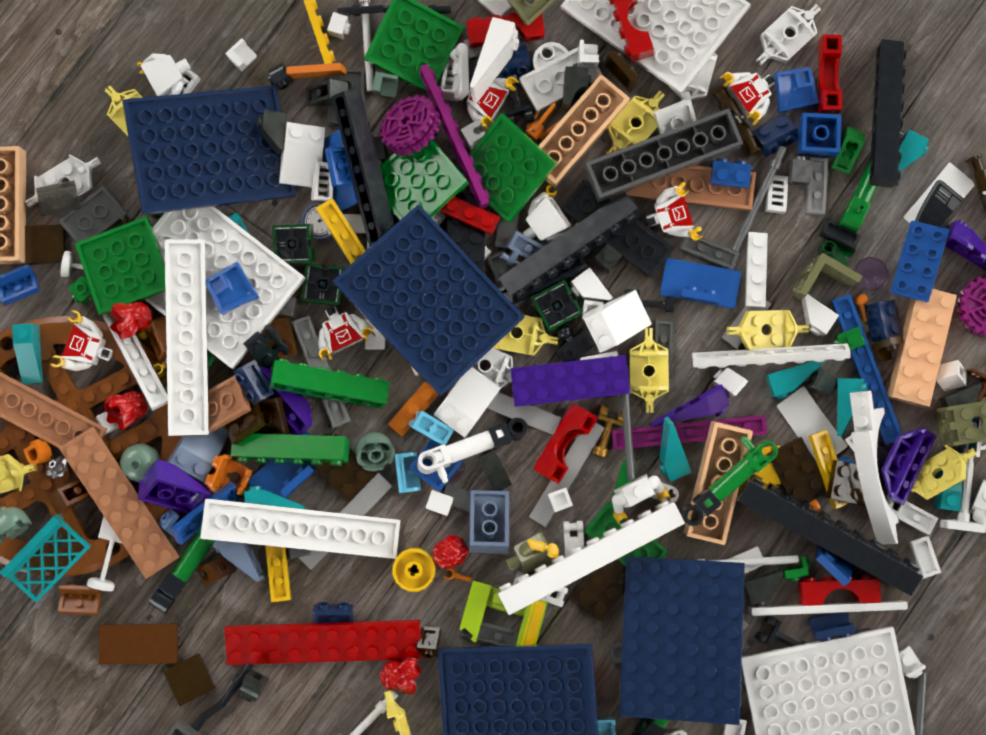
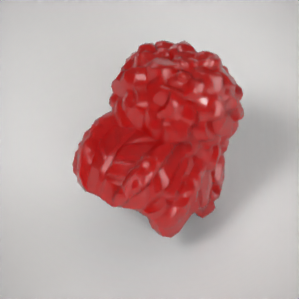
[110,301,152,339]
[104,391,149,430]
[433,535,469,570]
[379,657,421,695]

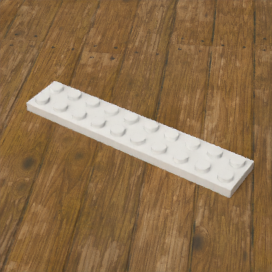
[165,239,209,436]
[200,499,400,559]

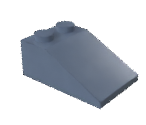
[167,427,229,482]
[469,490,509,554]
[213,540,266,582]

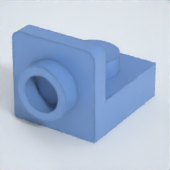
[158,509,179,536]

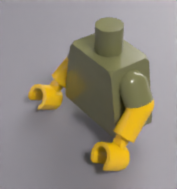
[505,532,559,574]

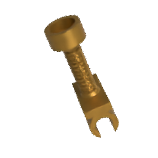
[592,404,623,458]

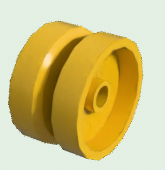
[393,548,436,592]

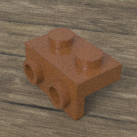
[57,583,102,616]

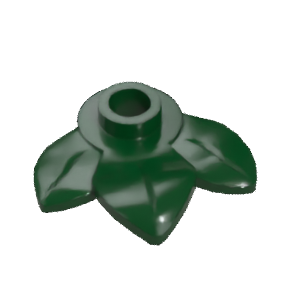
[818,240,856,267]

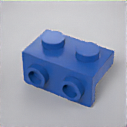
[710,159,751,189]
[0,264,40,306]

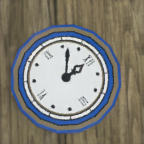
[300,202,332,241]

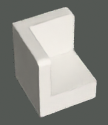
[225,38,257,72]
[578,40,599,68]
[936,360,967,391]
[426,490,453,516]

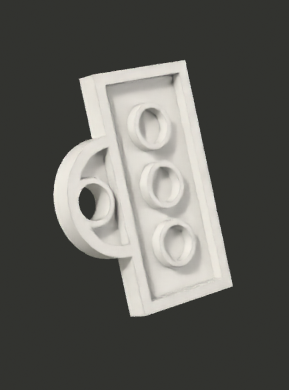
[519,42,602,112]

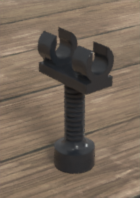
[505,75,535,126]
[624,289,674,313]
[755,615,807,647]

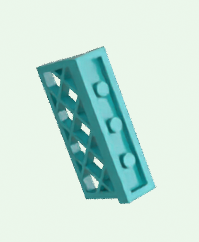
[0,514,91,603]

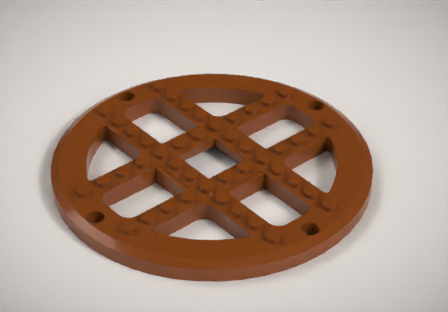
[0,316,183,577]

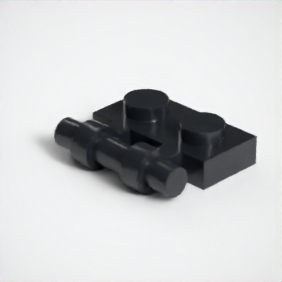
[243,324,290,369]

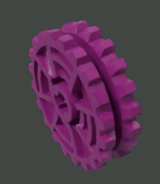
[379,95,441,156]
[956,275,986,338]

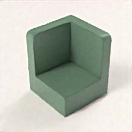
[372,72,399,99]

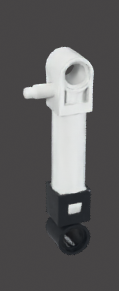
[417,418,528,483]

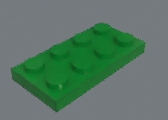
[584,501,668,566]

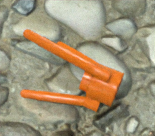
[525,103,562,141]

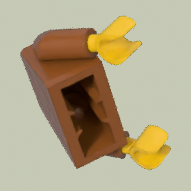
[137,317,167,378]

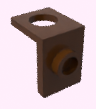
[966,368,986,402]
[197,557,236,586]

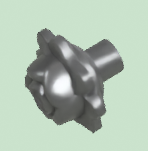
[46,456,68,479]

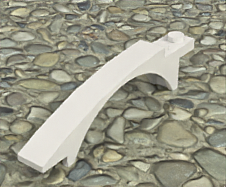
[850,391,899,544]

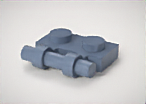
[500,231,544,267]

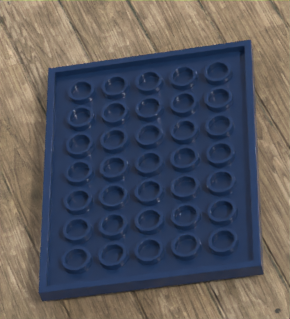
[122,85,296,215]
[332,204,525,397]
[619,557,745,725]
[438,643,599,735]

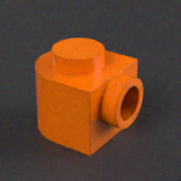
[23,439,52,465]

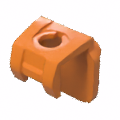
[204,454,253,495]

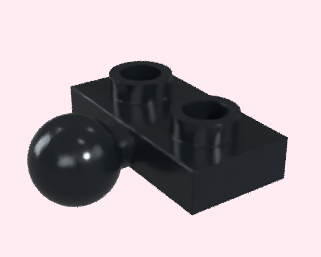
[555,325,596,362]

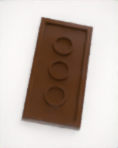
[99,623,178,664]

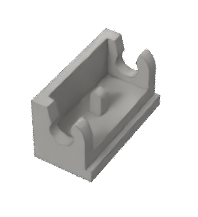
[461,119,485,152]

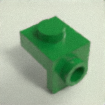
[68,276,92,305]
[833,327,865,350]
[781,555,811,582]

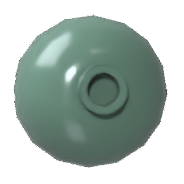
[355,432,395,471]
[120,443,160,482]
[0,506,32,543]

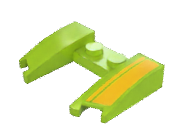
[459,581,548,646]

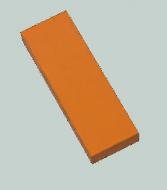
[286,63,347,79]

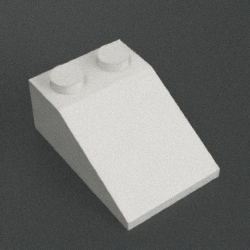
[279,122,325,188]
[583,290,652,353]
[434,367,501,437]

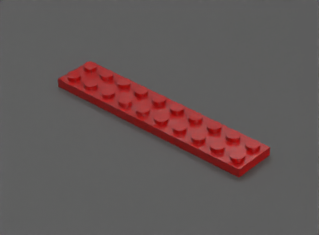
[224,619,422,665]

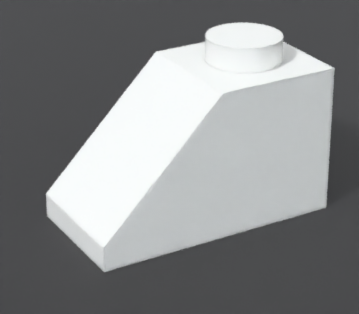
[570,267,613,302]
[801,294,839,336]
[712,367,748,398]

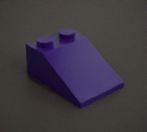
[138,459,211,514]

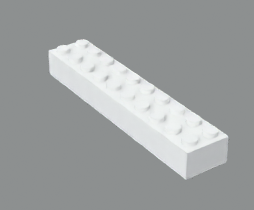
[497,501,685,615]

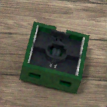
[272,224,315,263]
[301,263,345,307]
[530,280,583,333]

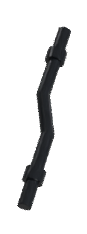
[337,4,451,17]
[192,663,253,731]

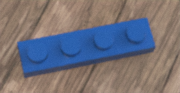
[171,482,239,545]

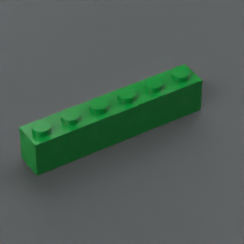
[269,359,390,409]
[231,434,350,466]

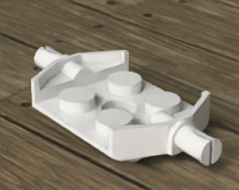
[756,4,821,65]
[669,53,717,101]
[25,155,101,210]
[473,348,513,388]

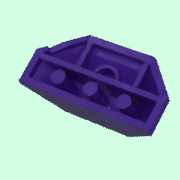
[260,366,312,435]
[881,428,937,505]

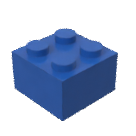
[797,113,841,157]

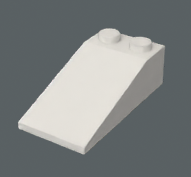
[470,17,519,103]

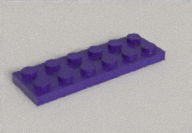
[510,355,630,407]

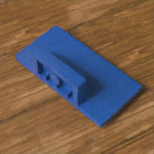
[323,129,358,212]
[890,220,949,303]
[660,258,741,309]
[248,431,317,498]

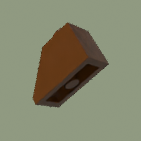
[48,479,90,515]

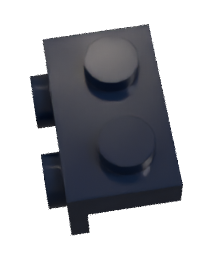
[496,44,531,78]
[753,114,798,157]
[865,300,902,343]
[233,360,274,405]
[313,602,354,623]
[809,612,856,642]

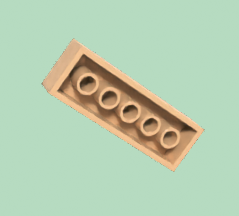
[539,74,630,188]
[0,146,26,264]
[887,289,957,408]
[684,421,753,545]

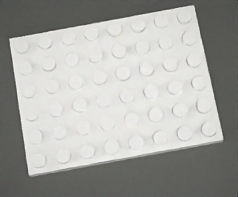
[561,0,751,94]
[145,207,306,369]
[742,626,915,735]

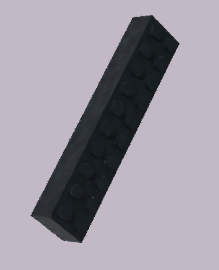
[737,473,923,596]

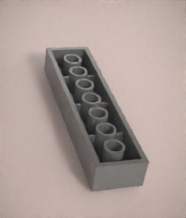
[584,108,743,202]

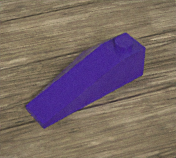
[945,220,986,271]
[649,384,730,426]

